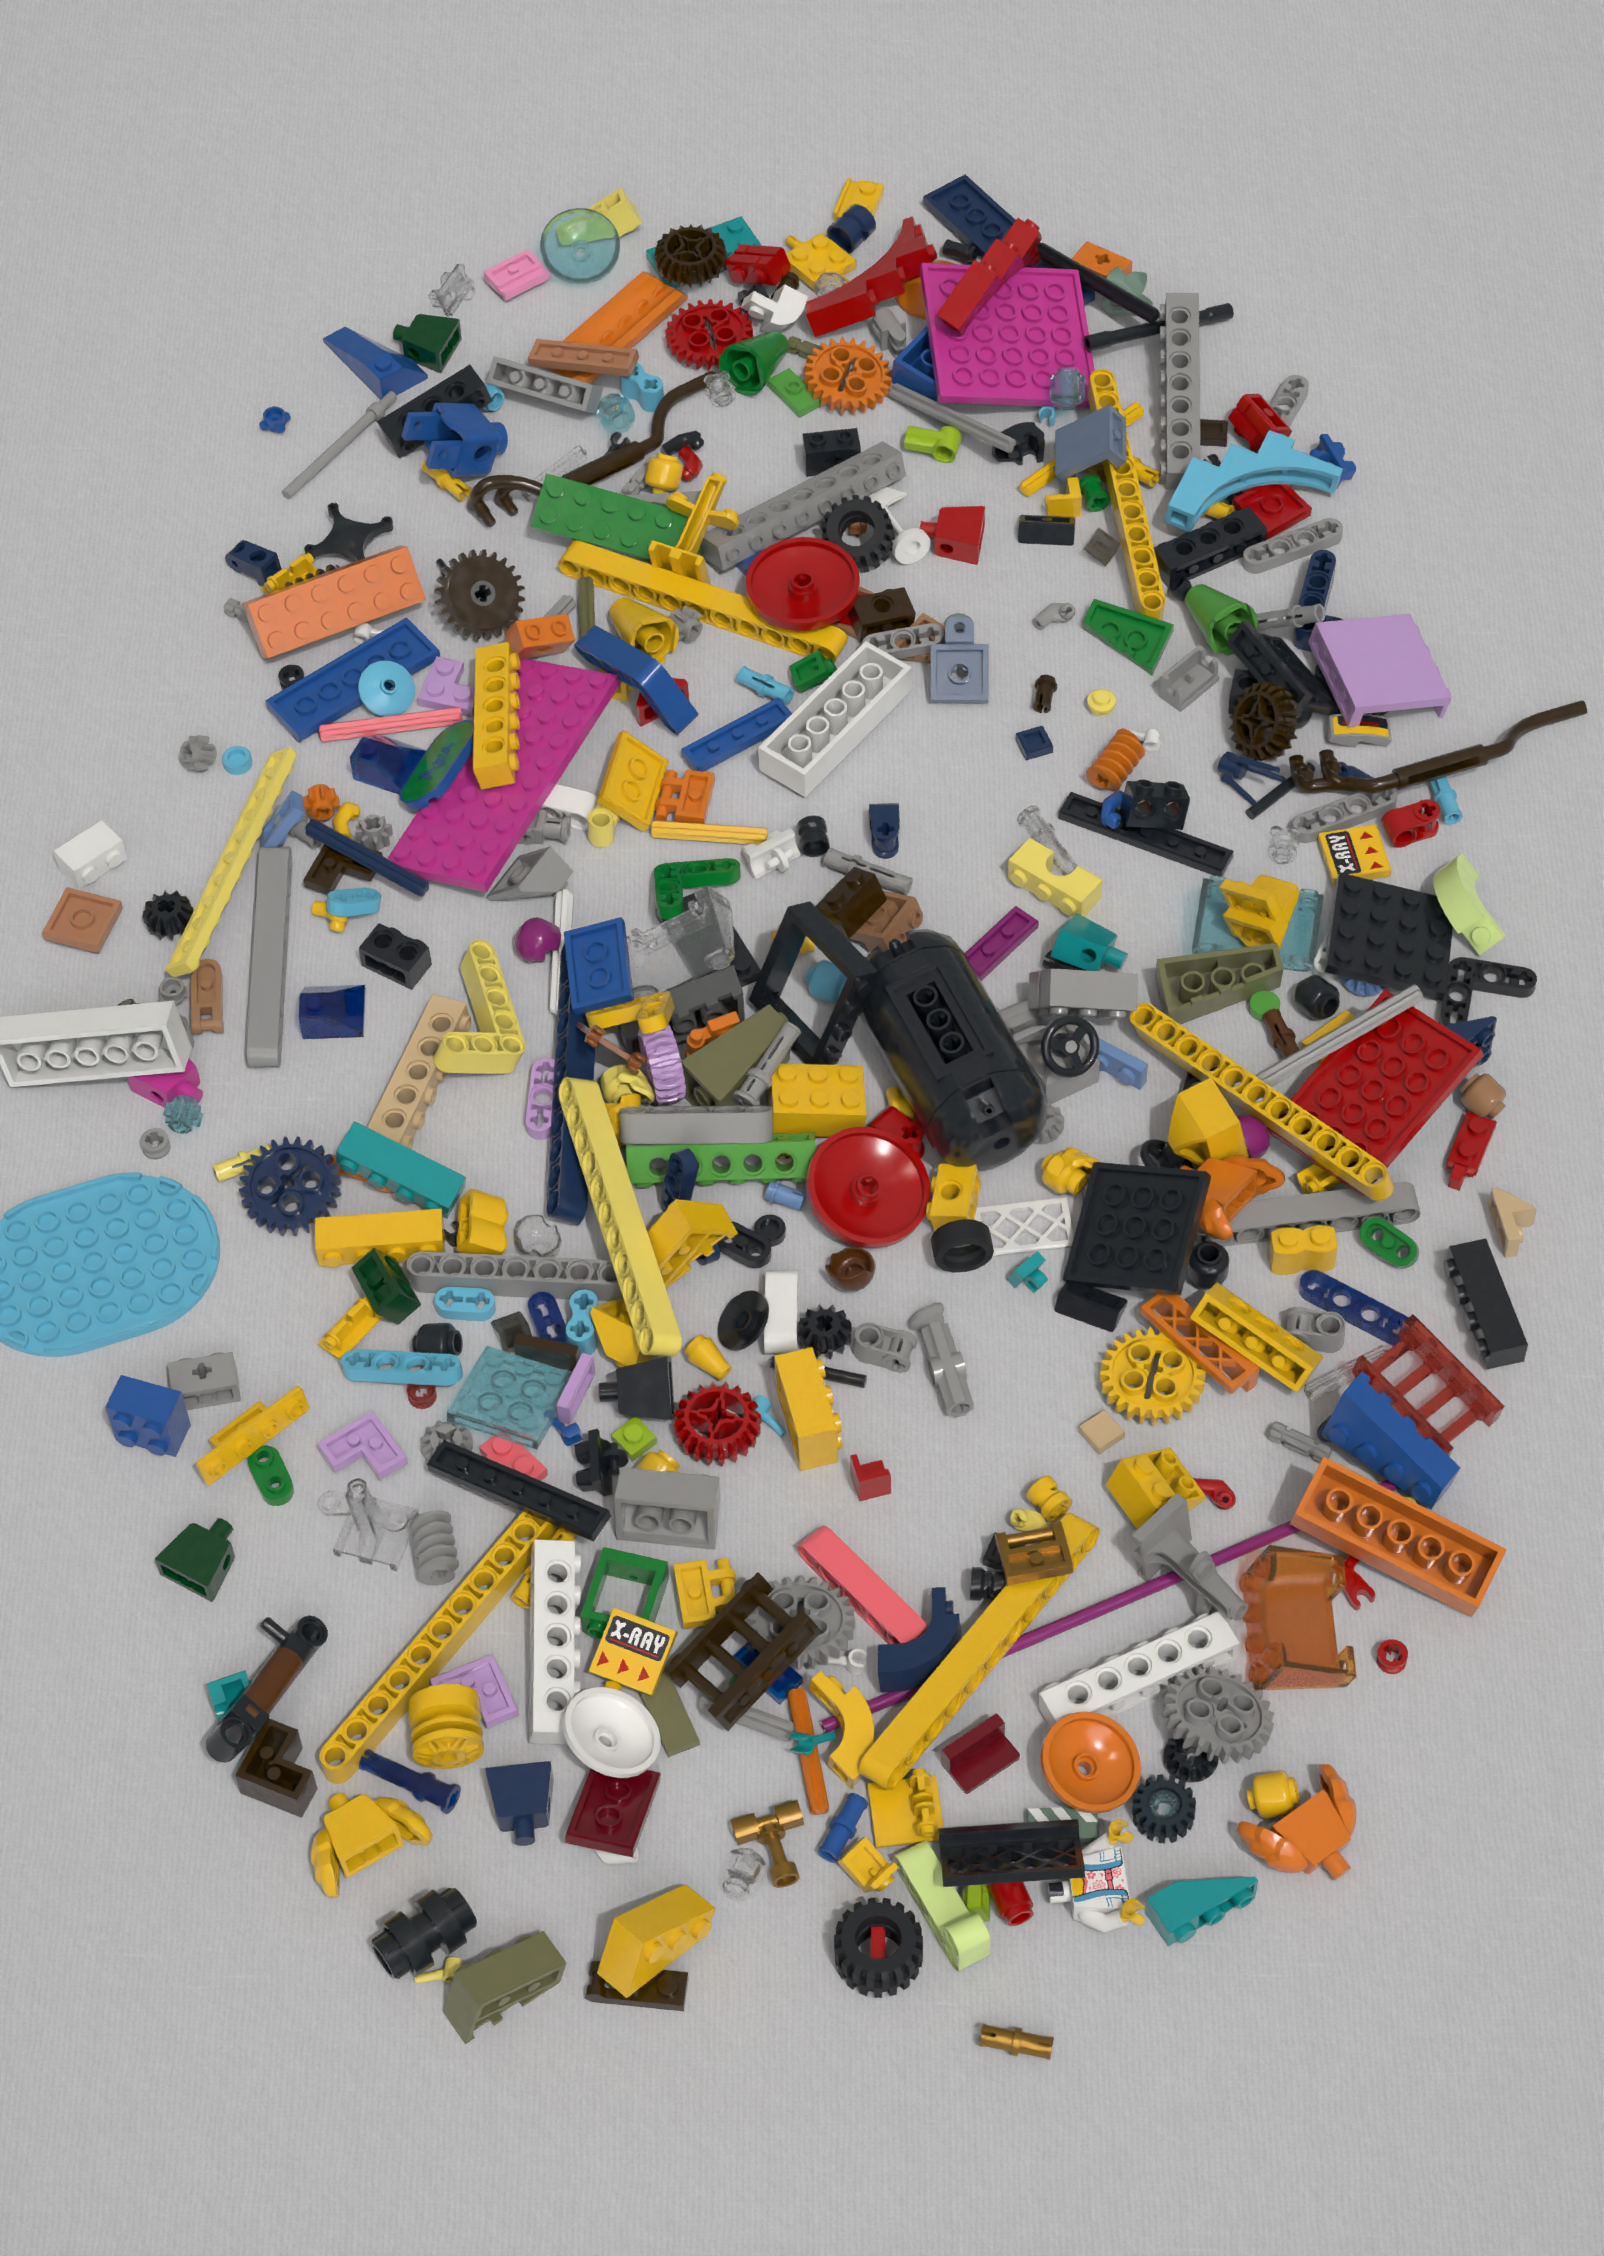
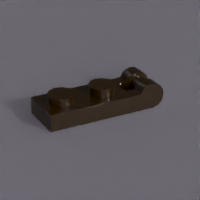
[585,1961,689,2011]

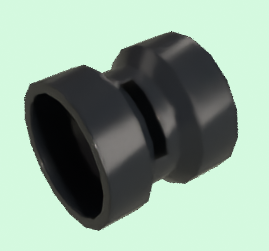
[797,815,830,857]
[970,1567,1005,1601]

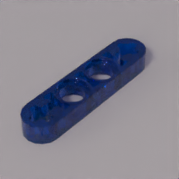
[1299,1270,1414,1347]

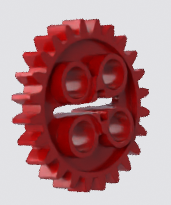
[665,299,753,370]

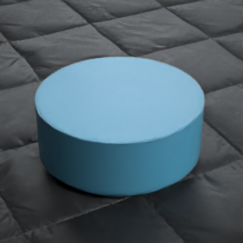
[222,746,252,775]

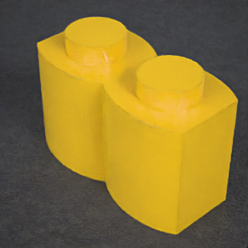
[457,1188,509,1255]
[1268,1225,1338,1275]

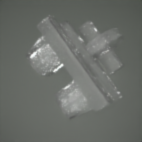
[428,264,476,316]

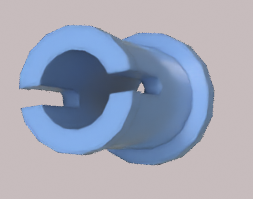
[765,1180,807,1212]

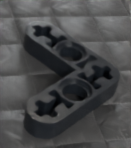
[1439,957,1537,1025]

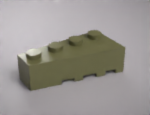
[1155,943,1283,1024]

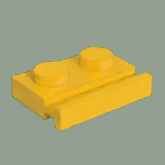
[833,178,884,221]

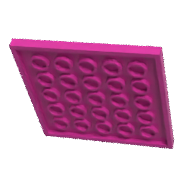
[919,263,1095,408]

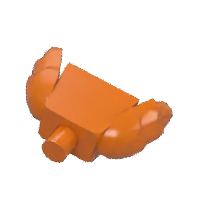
[1180,1155,1285,1240]
[1236,1764,1357,1880]

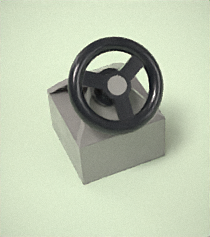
[1016,1015,1100,1104]

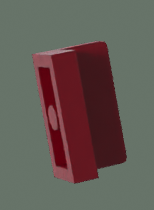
[941,1713,1020,1794]

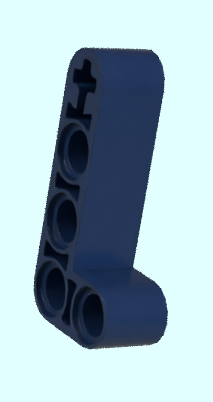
[1292,550,1343,652]

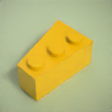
[647,1199,738,1289]
[597,1884,715,1998]

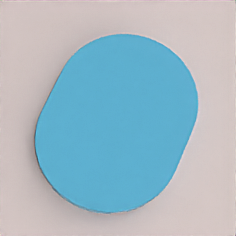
[0,1172,220,1357]

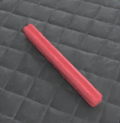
[319,707,463,742]

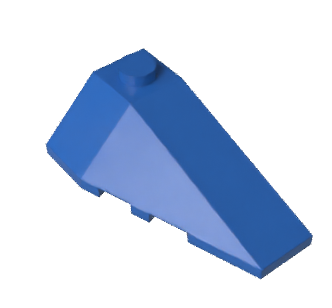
[323,327,428,400]

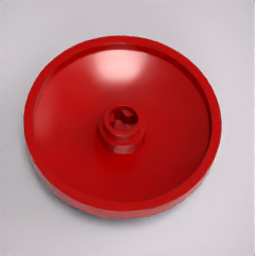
[746,537,860,631]
[805,1127,931,1248]

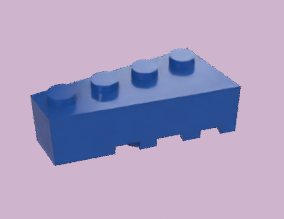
[891,326,938,402]
[1321,1371,1461,1509]

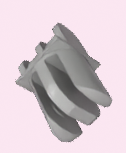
[873,307,906,358]

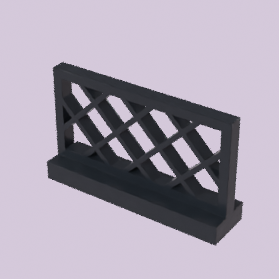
[1226,621,1341,715]
[938,1819,1085,1887]

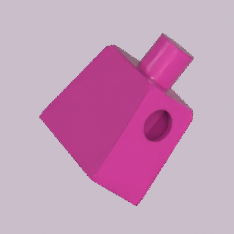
[127,1058,203,1110]

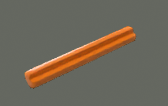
[788,1688,829,1815]

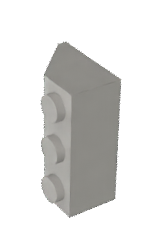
[614,1467,720,1550]

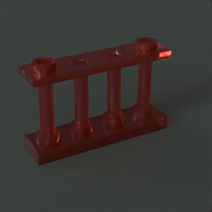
[1352,1314,1505,1456]

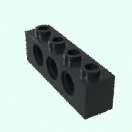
[377,364,493,458]
[1154,506,1267,589]

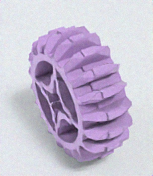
[638,1025,686,1105]

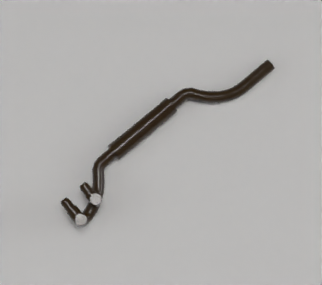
[467,371,718,527]

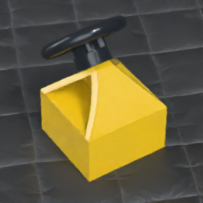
[1140,1077,1249,1169]

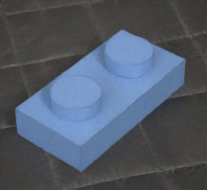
[260,790,305,847]
[1089,1038,1148,1090]

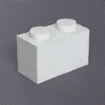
[54,820,127,890]

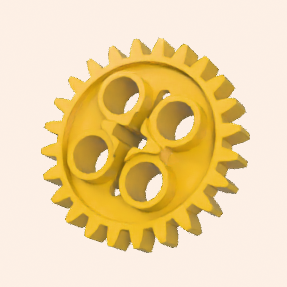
[1099,1327,1206,1426]

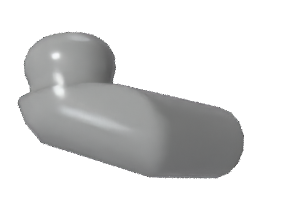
[1032,603,1075,630]

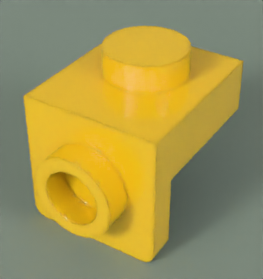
[837,1837,898,1893]

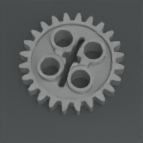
[746,1575,855,1670]
[1162,1667,1274,1764]

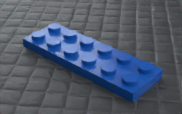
[265,617,440,742]

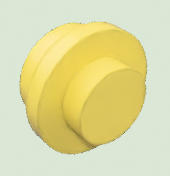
[1087,689,1116,716]

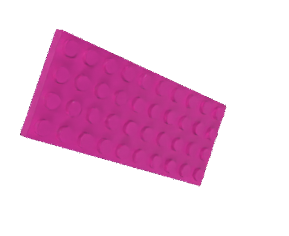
[387,659,621,892]

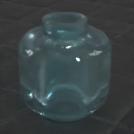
[1050,367,1086,410]
[597,393,635,434]

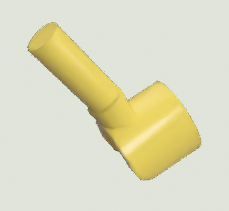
[414,1957,464,1984]

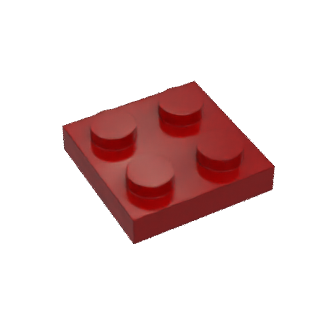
[1232,484,1312,540]

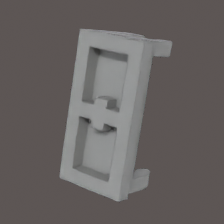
[1159,644,1220,712]

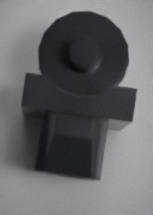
[575,1429,629,1496]

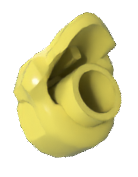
[600,1064,655,1104]

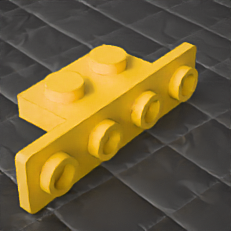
[196,1386,310,1486]

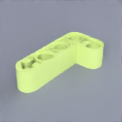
[893,1840,990,1972]

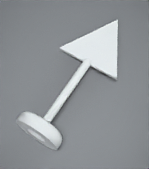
[861,487,930,564]

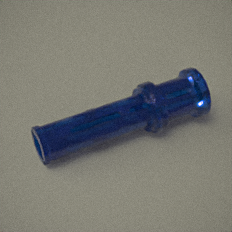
[359,1749,461,1814]

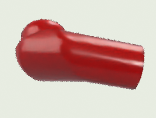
[1193,1478,1236,1510]

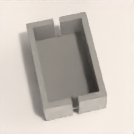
[1028,969,1138,1020]

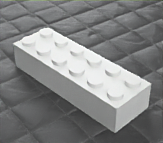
[758,641,912,797]
[0,1001,192,1087]

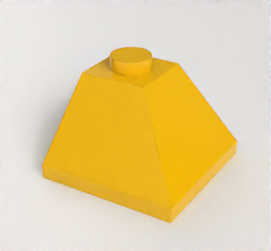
[590,1298,654,1367]

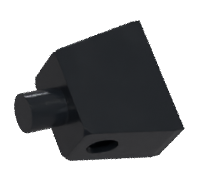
[599,1357,675,1420]

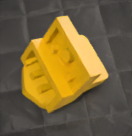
[1219,875,1300,950]

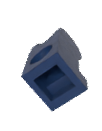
[225,540,282,587]

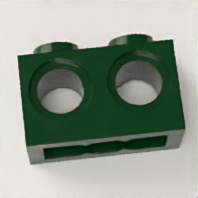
[351,1248,421,1325]

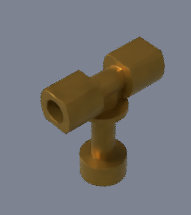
[731,1800,804,1888]

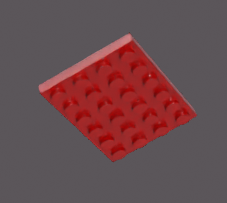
[1266,989,1483,1196]

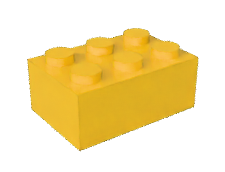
[767,1064,867,1137]
[774,1347,843,1471]

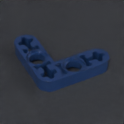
[660,1148,721,1266]

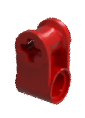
[1381,799,1440,848]
[866,1105,925,1159]

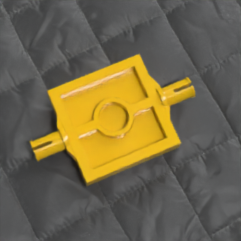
[785,233,857,291]

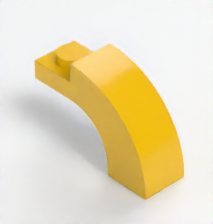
[809,1671,874,1789]

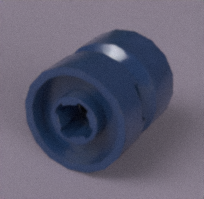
[827,204,876,254]

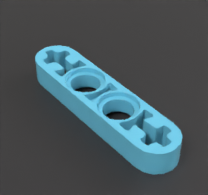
[340,1349,463,1386]

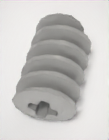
[410,1510,459,1585]

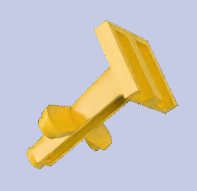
[648,473,739,585]

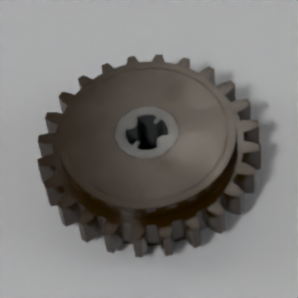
[434,549,525,641]

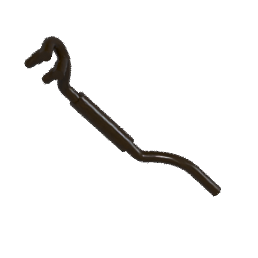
[1289,700,1587,794]

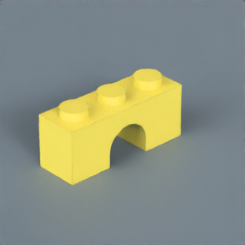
[1008,838,1103,917]

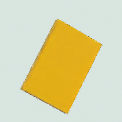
[597,730,669,832]

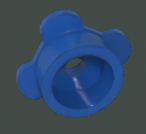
[259,406,291,433]

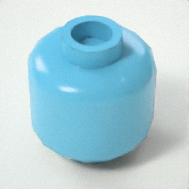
[805,960,847,1004]

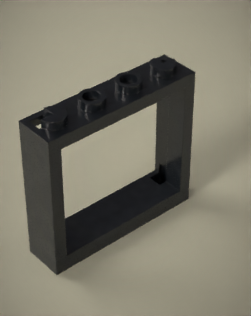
[749,901,878,1065]

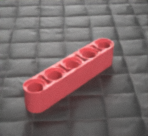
[797,1525,928,1644]

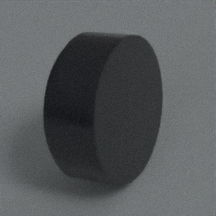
[754,1214,786,1247]

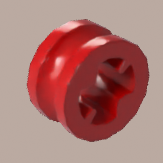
[1376,1639,1408,1674]

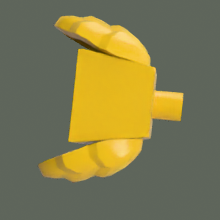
[310,1793,433,1898]

